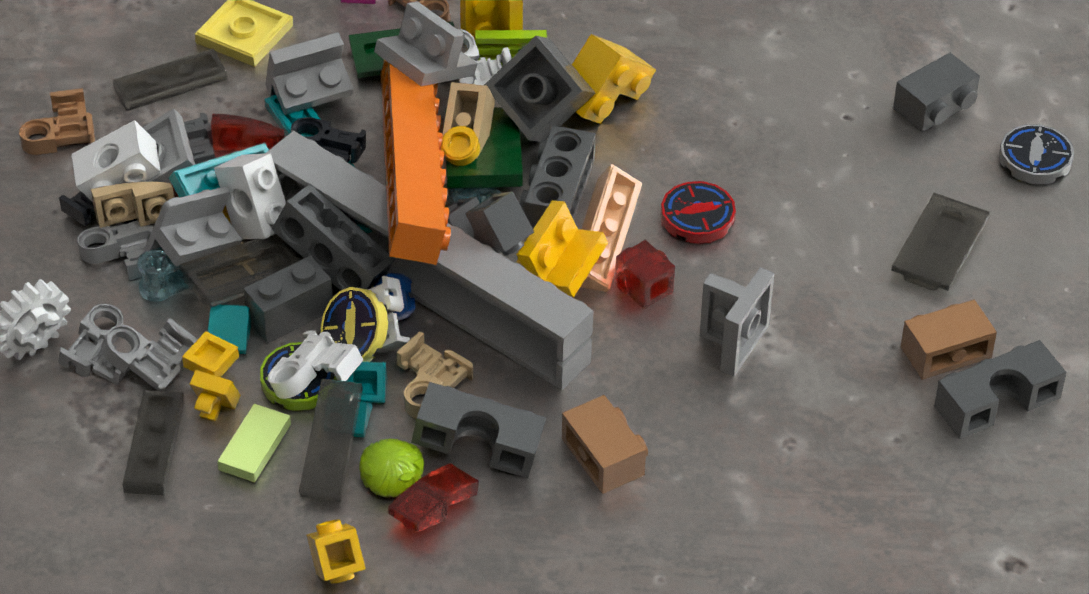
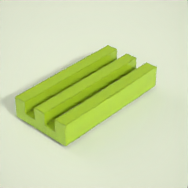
[475,30,547,65]

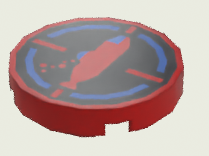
[661,181,736,244]

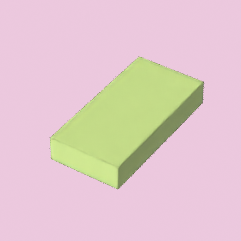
[217,404,291,483]

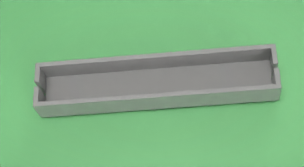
[265,131,593,390]

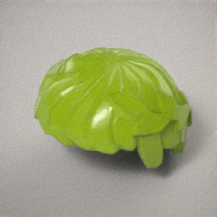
[359,438,424,498]

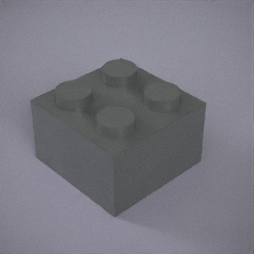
[484,36,596,142]

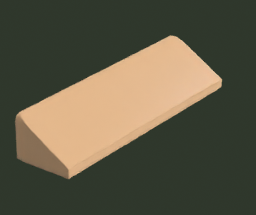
[581,164,642,292]

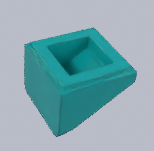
[208,304,251,354]

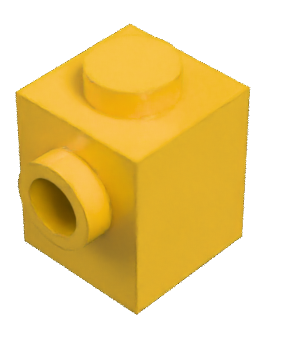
[306,519,366,584]

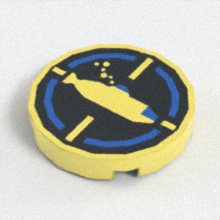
[320,287,388,362]

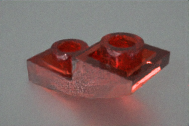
[211,114,285,151]
[388,463,479,532]

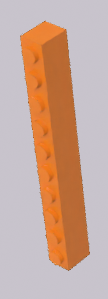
[381,60,451,265]

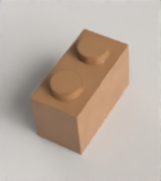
[900,299,997,380]
[562,395,648,494]

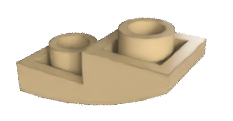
[91,182,174,228]

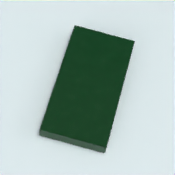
[445,107,523,189]

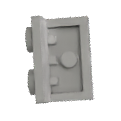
[143,187,242,266]

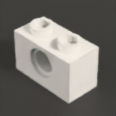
[72,120,161,202]
[214,153,286,239]

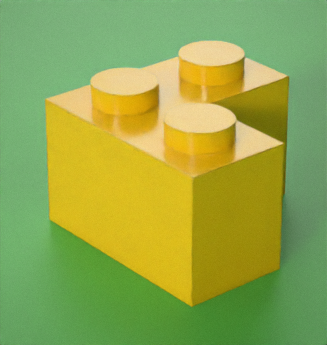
[572,34,656,124]

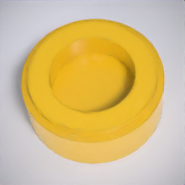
[441,126,480,166]

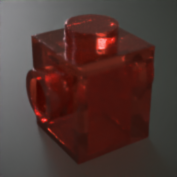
[614,239,675,309]

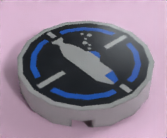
[999,124,1074,184]

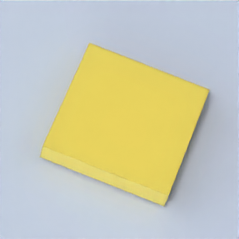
[195,0,293,67]

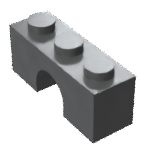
[448,191,534,256]
[934,340,1067,439]
[411,382,547,478]

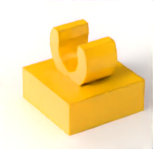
[182,331,239,377]
[190,370,241,422]

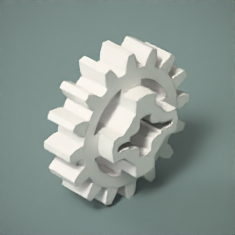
[0,279,71,360]

